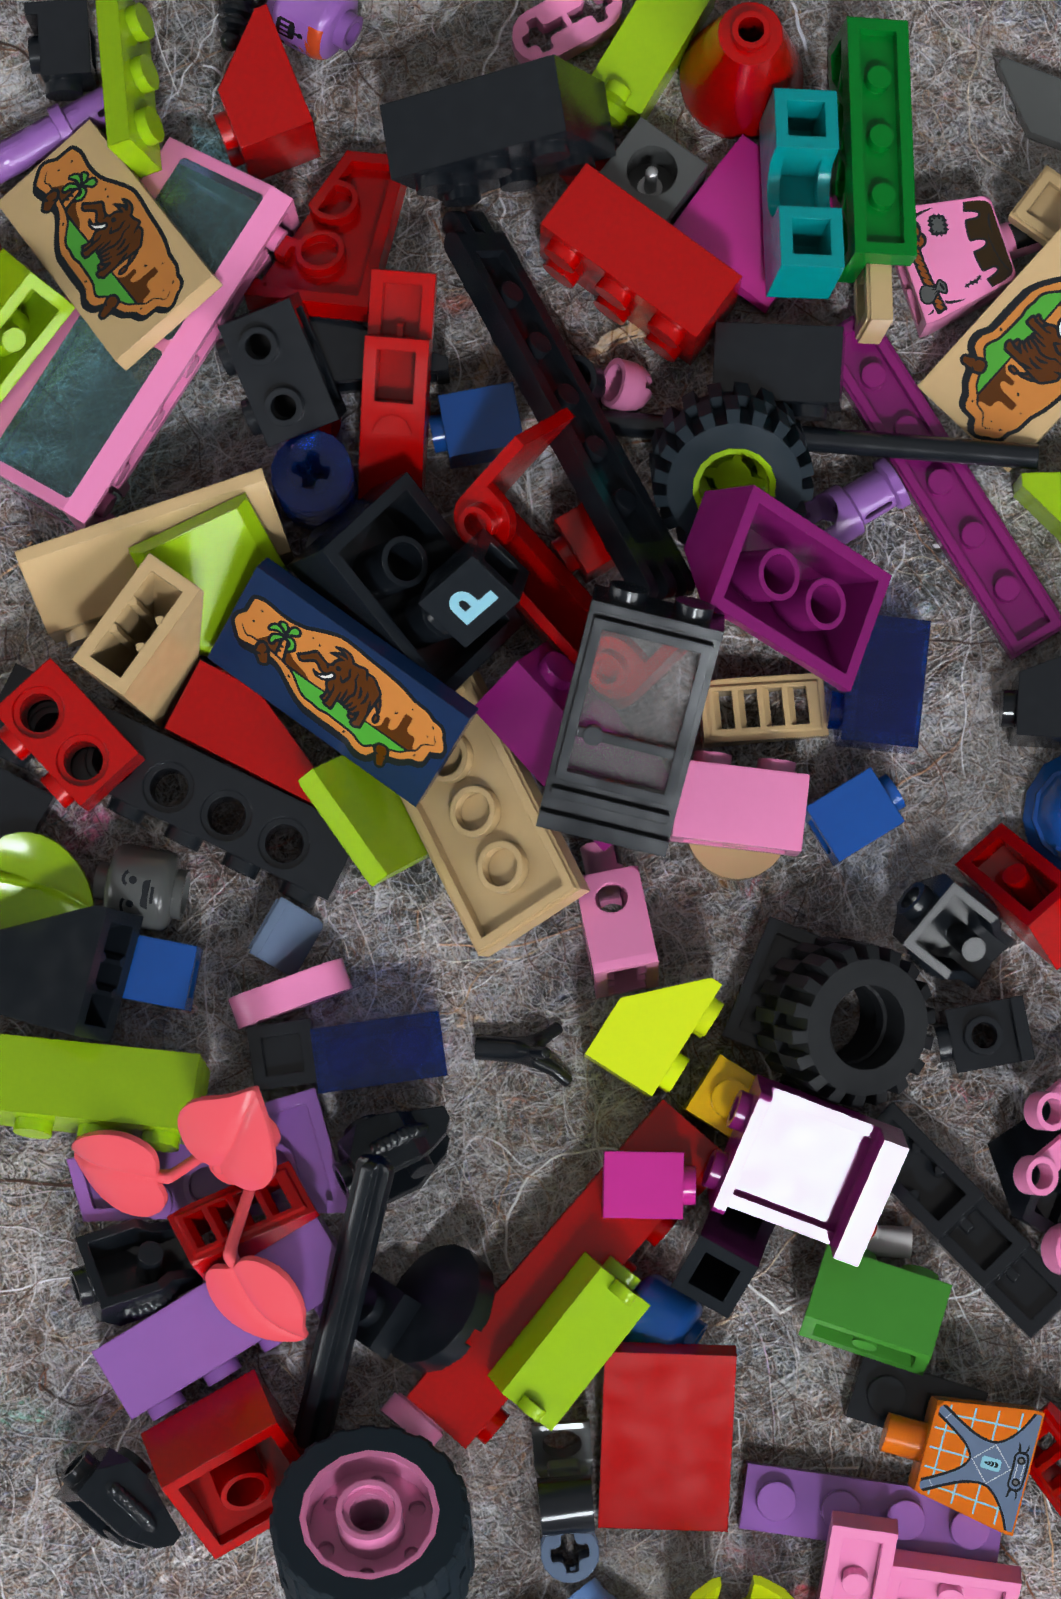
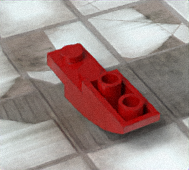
[358,268,438,500]

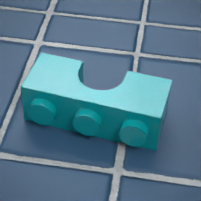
[759,88,845,299]

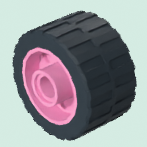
[269,1424,475,1599]

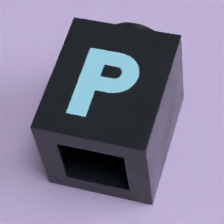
[418,528,530,648]

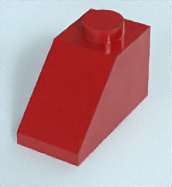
[954,822,1061,970]

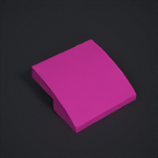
[673,134,833,313]

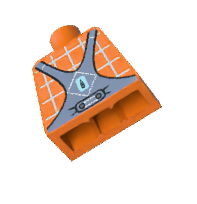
[879,1396,1045,1536]

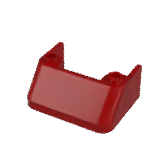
[454,407,715,709]

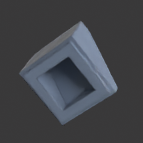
[248,897,323,975]

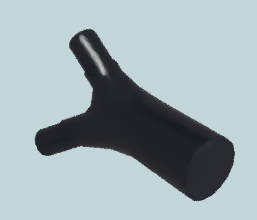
[475,1022,573,1087]

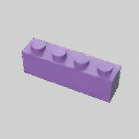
[92,1213,338,1421]

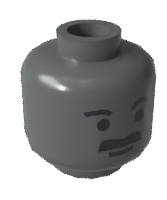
[93,843,191,932]

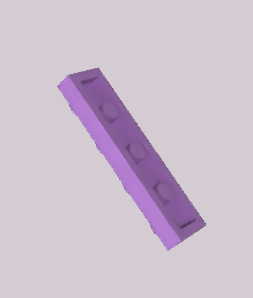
[738,1461,1001,1563]

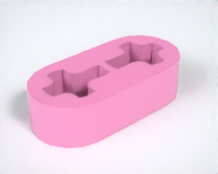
[512,0,622,64]
[228,958,353,1030]

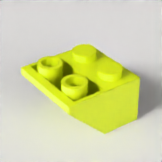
[583,977,724,1097]

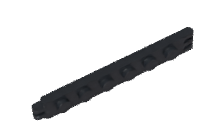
[442,210,695,600]

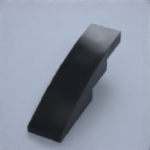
[876,1102,1061,1340]

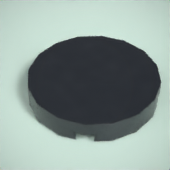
[391,1244,495,1373]

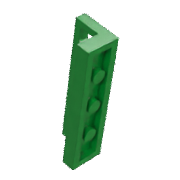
[828,16,917,283]

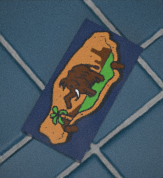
[207,557,479,807]

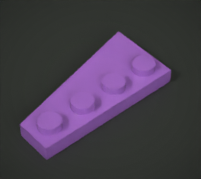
[66,1088,348,1222]

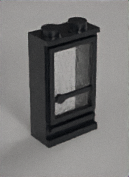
[536,580,725,857]

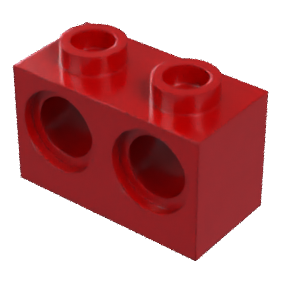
[0,658,146,812]

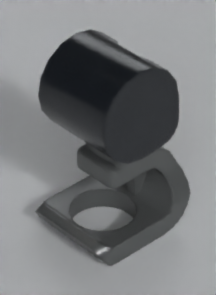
[531,1419,595,1537]

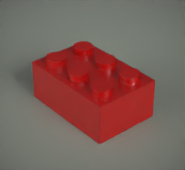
[540,163,742,366]

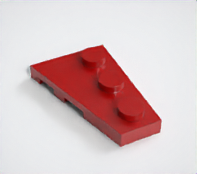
[244,150,407,322]

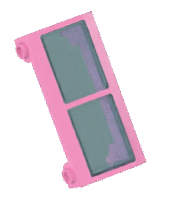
[0,137,300,530]

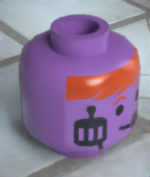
[267,0,363,60]

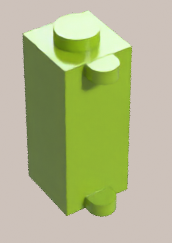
[591,0,715,129]
[487,1251,651,1431]

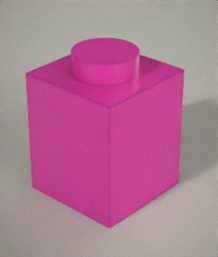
[602,1150,696,1219]

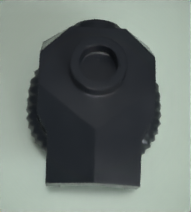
[893,873,1016,990]
[332,1106,450,1204]
[69,1218,203,1326]
[55,1447,181,1549]

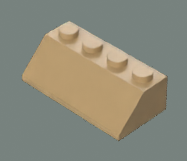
[15,468,294,647]

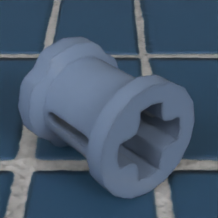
[541,1533,599,1583]

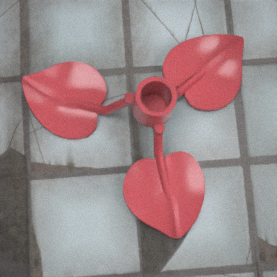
[71,1086,310,1342]

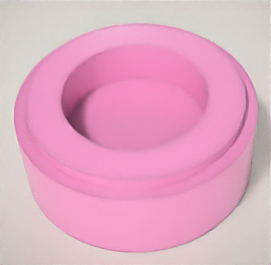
[380,1392,443,1446]

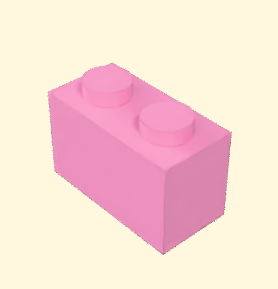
[670,750,810,856]

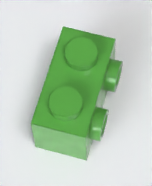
[798,1244,952,1376]

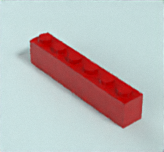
[406,1099,722,1449]

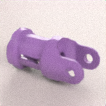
[805,458,911,544]

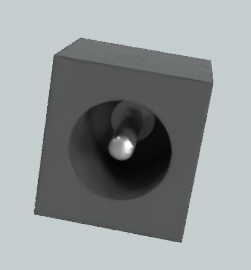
[600,117,708,225]

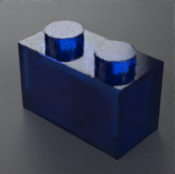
[826,615,931,755]
[310,1011,449,1094]

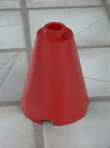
[680,2,804,139]

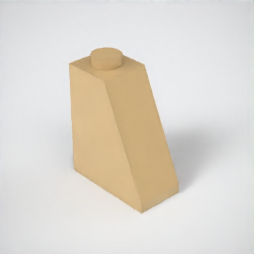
[72,553,204,727]

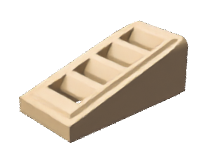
[700,673,829,749]

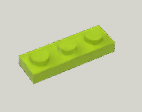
[95,0,164,178]

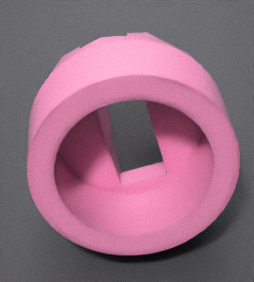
[601,358,652,411]

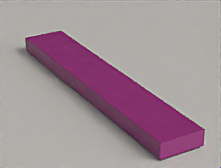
[836,315,1061,661]

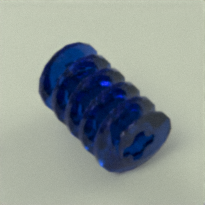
[271,430,358,531]

